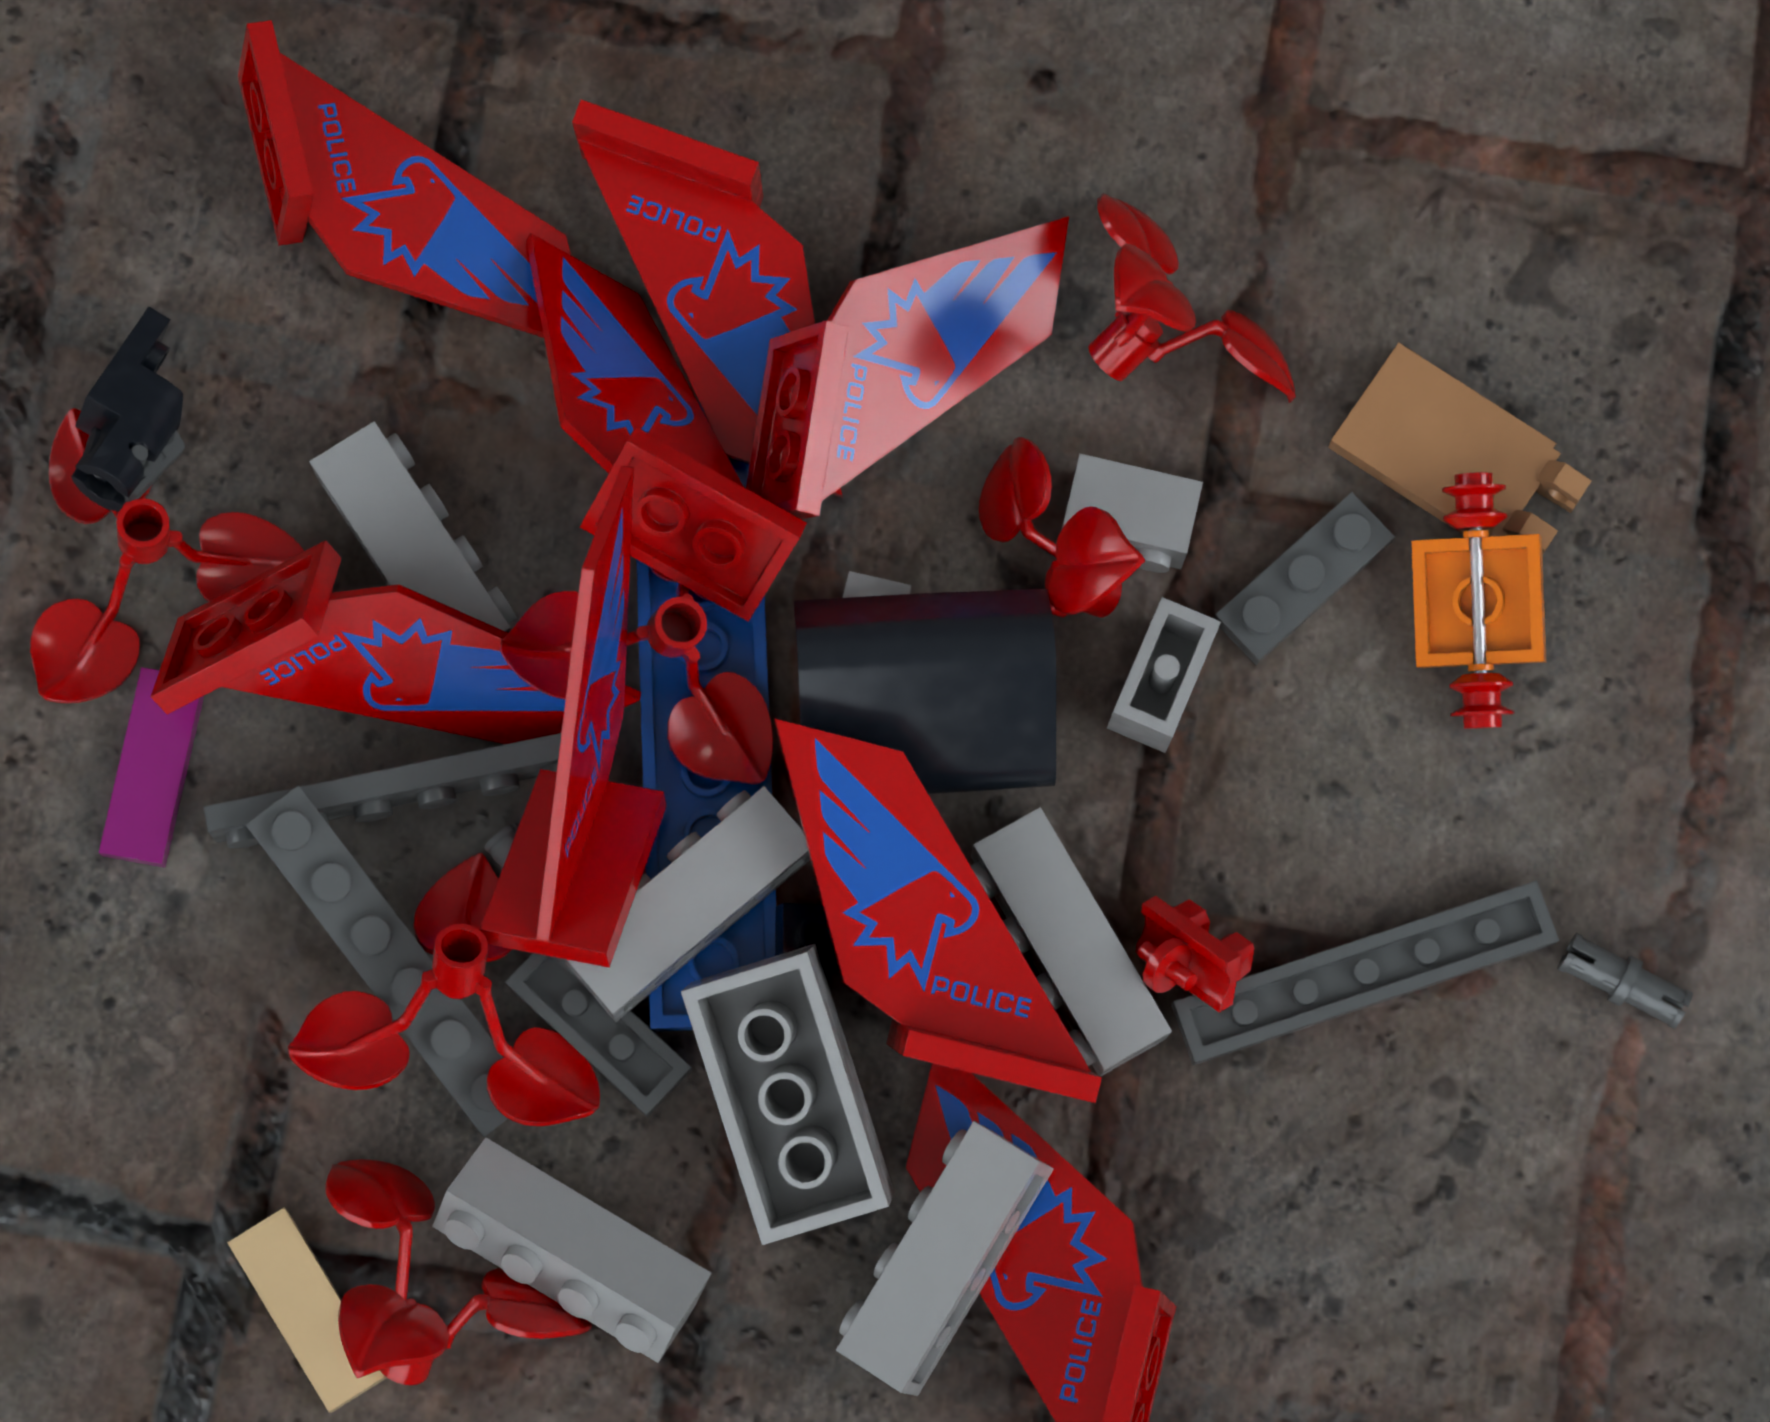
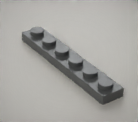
[203,733,561,848]
[245,785,508,1137]
[1171,880,1559,1066]

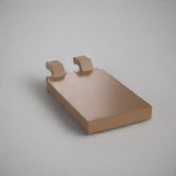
[1328,342,1592,555]

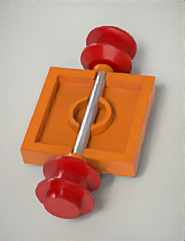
[1411,472,1547,729]

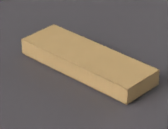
[227,1207,387,1413]

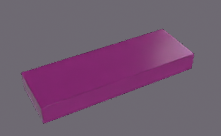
[99,667,204,868]

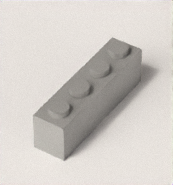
[309,421,517,633]
[564,786,811,1023]
[971,807,1172,1077]
[836,1121,1054,1396]
[432,1137,711,1363]

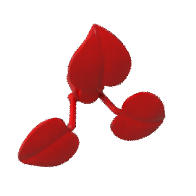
[1088,193,1296,403]
[30,408,304,704]
[979,437,1145,618]
[500,567,773,785]
[287,853,600,1126]
[325,1159,592,1385]

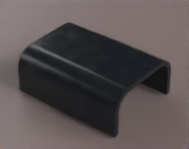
[794,589,1056,794]

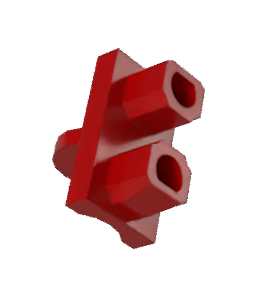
[1135,896,1255,1013]

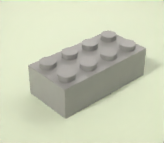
[681,944,895,1245]

